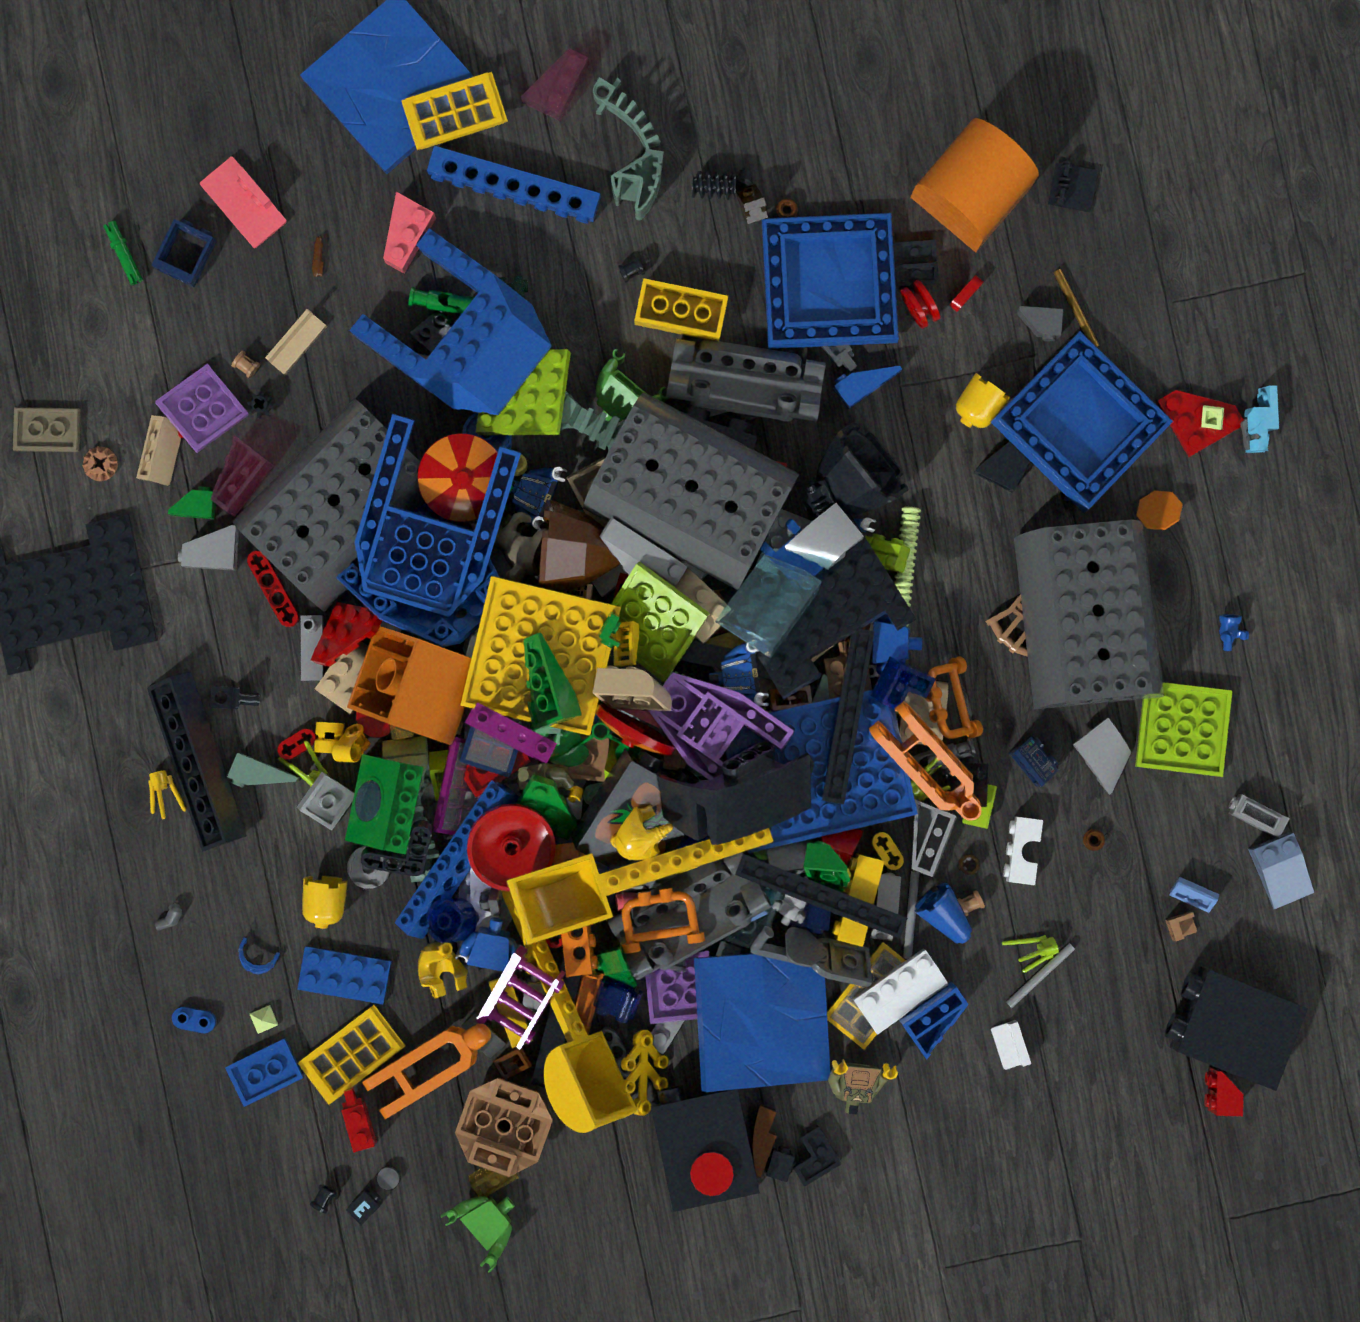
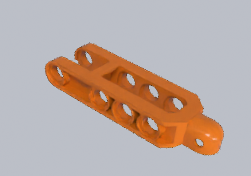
[869,701,982,821]
[362,1023,491,1119]

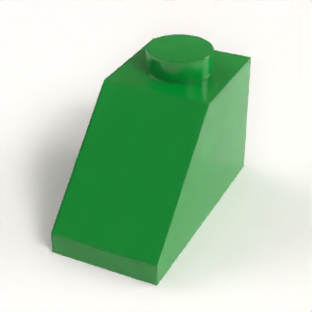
[168,487,217,519]

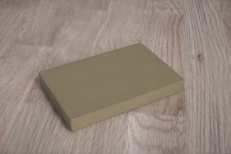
[13,407,81,452]

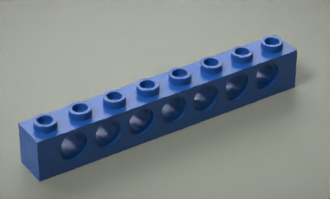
[427,146,601,224]
[394,780,519,939]

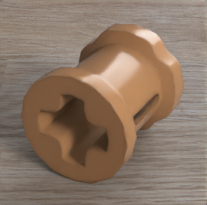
[231,351,260,379]
[957,890,985,916]

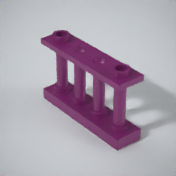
[465,702,557,763]
[476,945,565,1049]

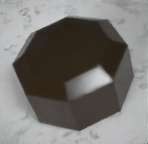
[958,854,980,875]

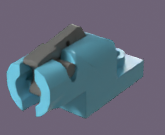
[1240,386,1279,453]

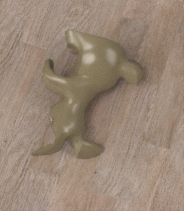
[464,512,549,583]

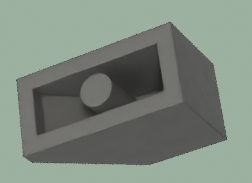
[1017,306,1063,341]
[460,1011,506,1058]

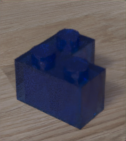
[870,657,936,709]
[788,903,831,934]

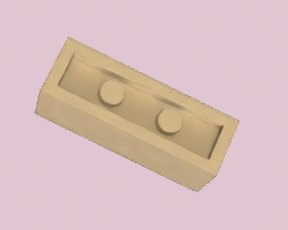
[265,309,327,375]
[136,415,181,486]

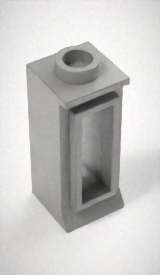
[1229,794,1290,838]

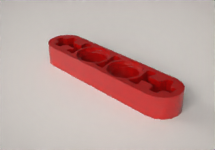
[247,551,299,627]

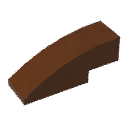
[752,1103,777,1177]

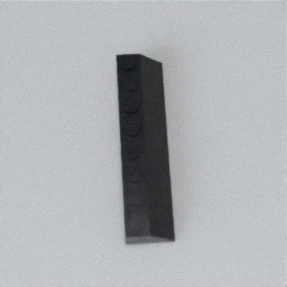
[147,672,247,852]

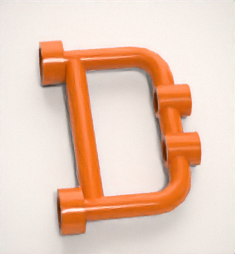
[924,657,983,739]
[622,887,705,954]

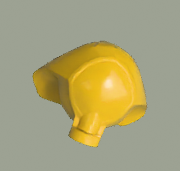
[610,805,673,860]
[418,942,468,999]

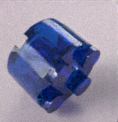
[426,898,479,943]
[593,978,643,1023]

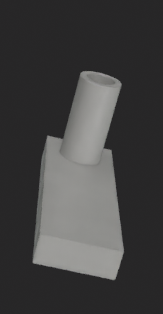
[301,615,324,681]

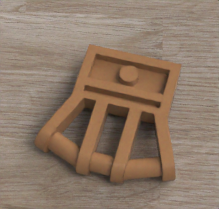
[985,594,1028,657]

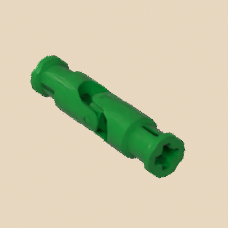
[409,286,474,314]

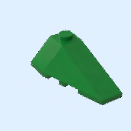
[524,633,582,730]
[803,841,851,893]
[597,944,638,987]

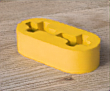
[872,832,904,870]

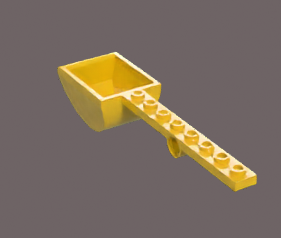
[507,828,774,945]
[501,890,637,1133]

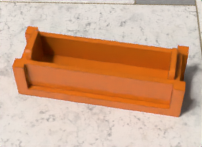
[574,971,604,1035]

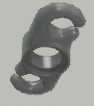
[599,1027,632,1077]

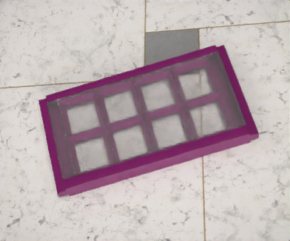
[433,737,482,835]

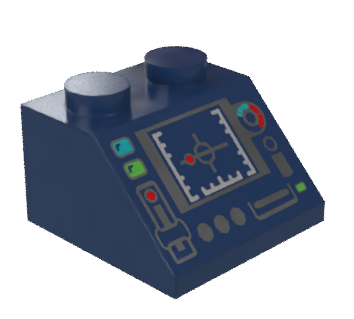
[1009,736,1059,787]

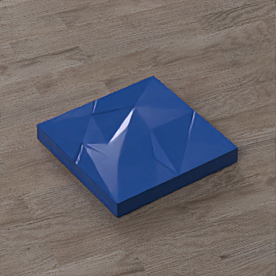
[300,0,484,174]
[762,213,899,349]
[991,331,1173,513]
[694,953,830,1092]

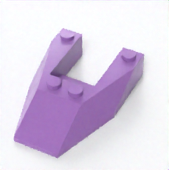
[648,672,794,780]

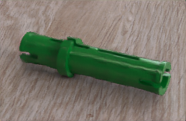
[103,221,143,286]

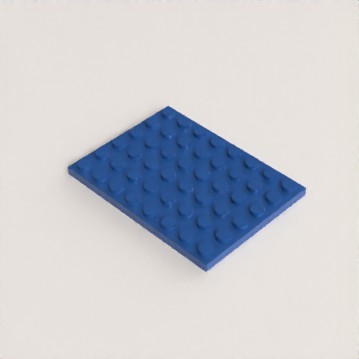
[725,686,918,853]

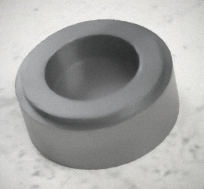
[377,1167,400,1190]

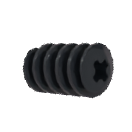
[692,171,736,200]

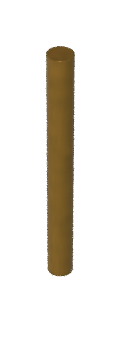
[1054,269,1100,347]

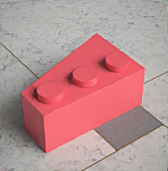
[383,192,436,274]

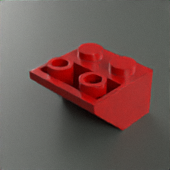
[1204,1066,1244,1116]

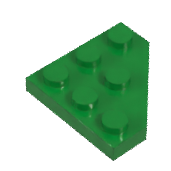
[515,774,577,840]

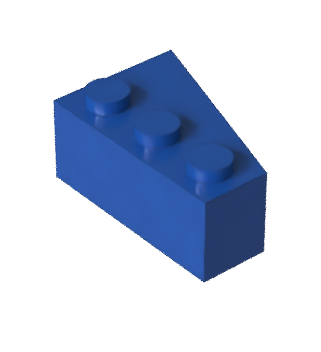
[899,982,969,1059]

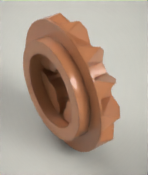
[82,446,118,481]

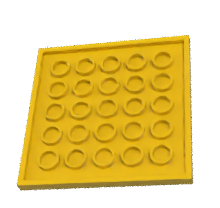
[460,576,621,736]

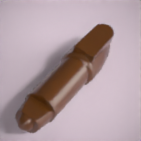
[312,236,324,277]

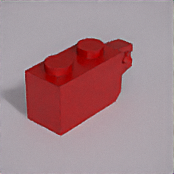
[341,1088,377,1153]

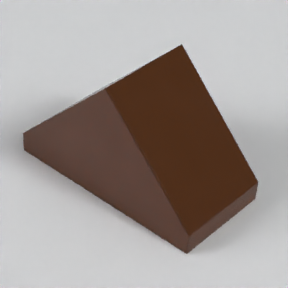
[768,685,812,712]
[493,1045,533,1080]

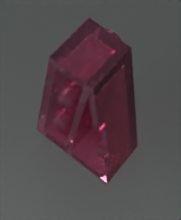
[521,48,589,121]
[211,435,274,517]

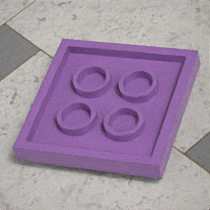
[155,364,248,453]
[645,951,709,1024]

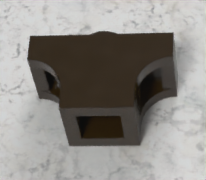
[736,184,768,224]

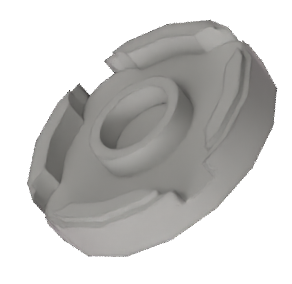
[347,846,391,889]

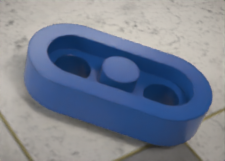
[172,1007,217,1033]

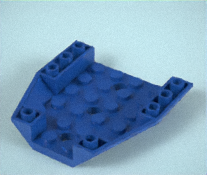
[336,503,500,647]

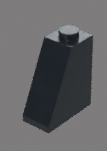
[974,442,1030,493]

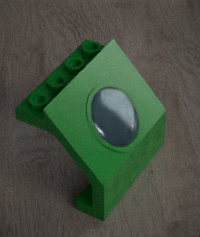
[345,754,424,854]

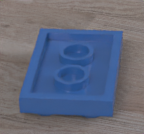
[225,1038,304,1107]

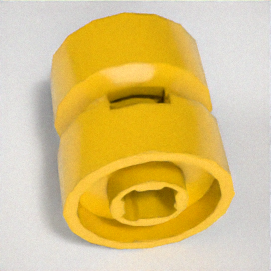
[314,722,344,753]

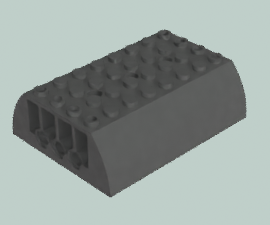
[583,392,799,590]
[232,398,425,612]
[1014,520,1164,709]

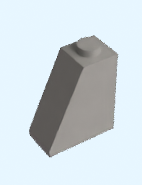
[178,525,239,571]
[870,873,901,941]

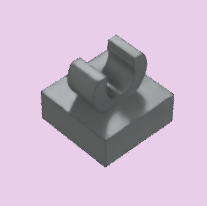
[479,887,503,916]

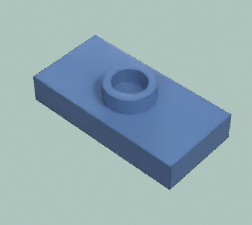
[1169,877,1219,913]

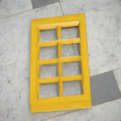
[401,72,508,150]
[827,942,906,1050]
[298,1004,406,1105]

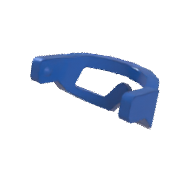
[238,937,280,974]

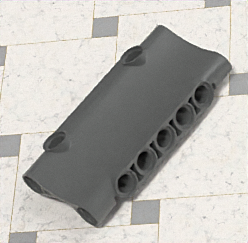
[666,339,826,422]
[608,852,772,980]

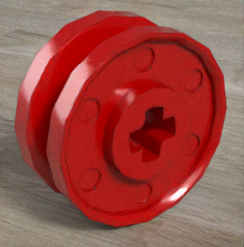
[900,280,941,329]

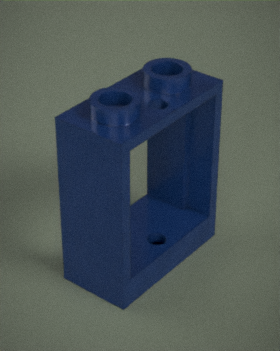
[151,219,217,287]

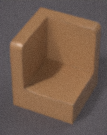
[1165,911,1197,941]

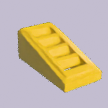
[614,621,639,667]

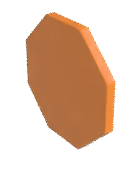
[1136,491,1183,530]

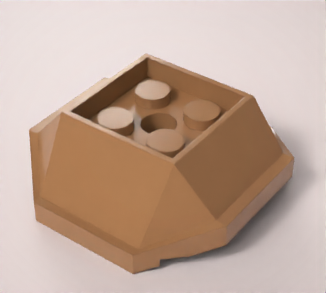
[455,1078,553,1177]

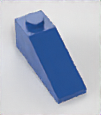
[833,366,902,409]

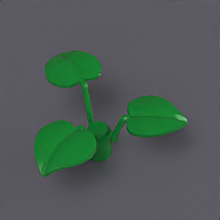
[549,699,641,767]

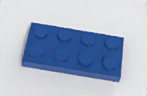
[297,946,392,1004]

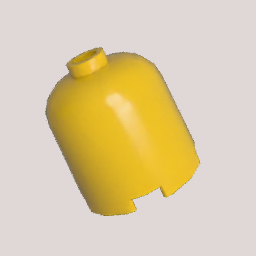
[956,373,1010,428]
[302,876,347,929]

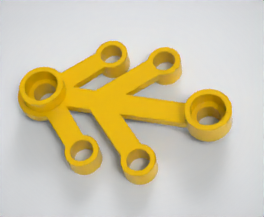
[620,1030,669,1116]

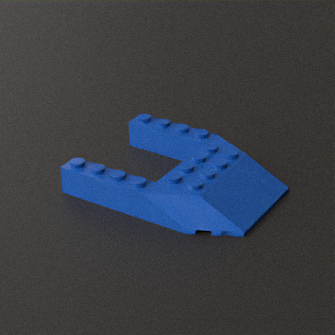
[349,228,552,415]
[355,414,521,617]

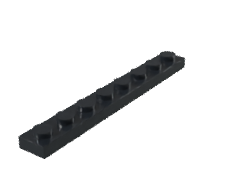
[821,629,875,805]
[735,854,908,939]

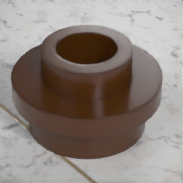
[776,199,798,218]
[1083,829,1105,851]

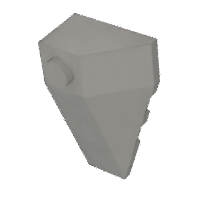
[600,518,687,587]

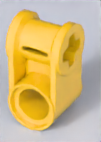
[332,724,370,762]

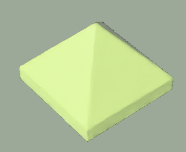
[1201,405,1224,430]
[250,1005,278,1034]

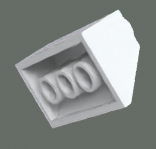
[852,948,949,1035]

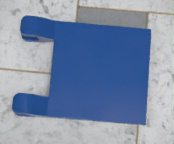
[760,519,824,591]

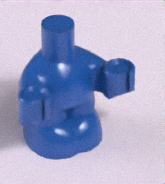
[1219,614,1249,651]

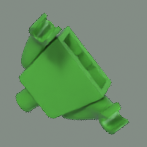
[596,349,669,422]
[441,1196,515,1272]

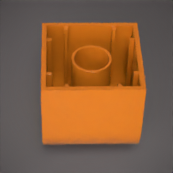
[910,118,1039,252]
[347,626,471,745]

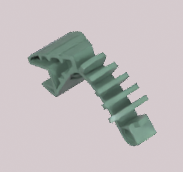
[593,77,664,220]
[560,391,650,467]
[383,736,439,882]

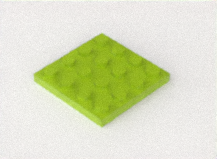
[476,349,571,435]
[611,561,710,682]
[1135,682,1232,777]

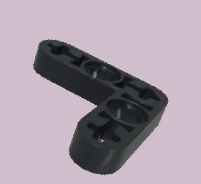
[361,820,432,876]

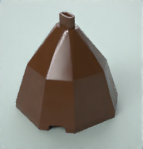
[539,500,621,592]

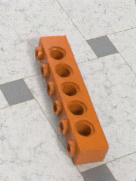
[553,843,598,977]

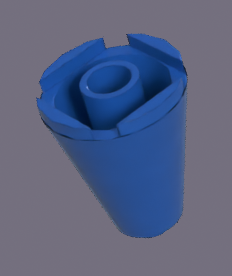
[915,883,972,944]

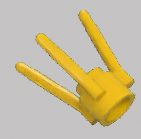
[148,770,187,819]

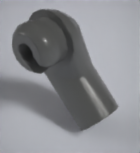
[155,903,182,931]

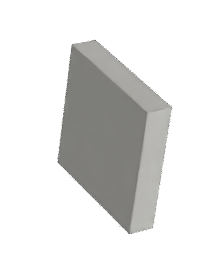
[296,772,354,830]

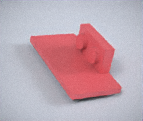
[200,157,287,248]

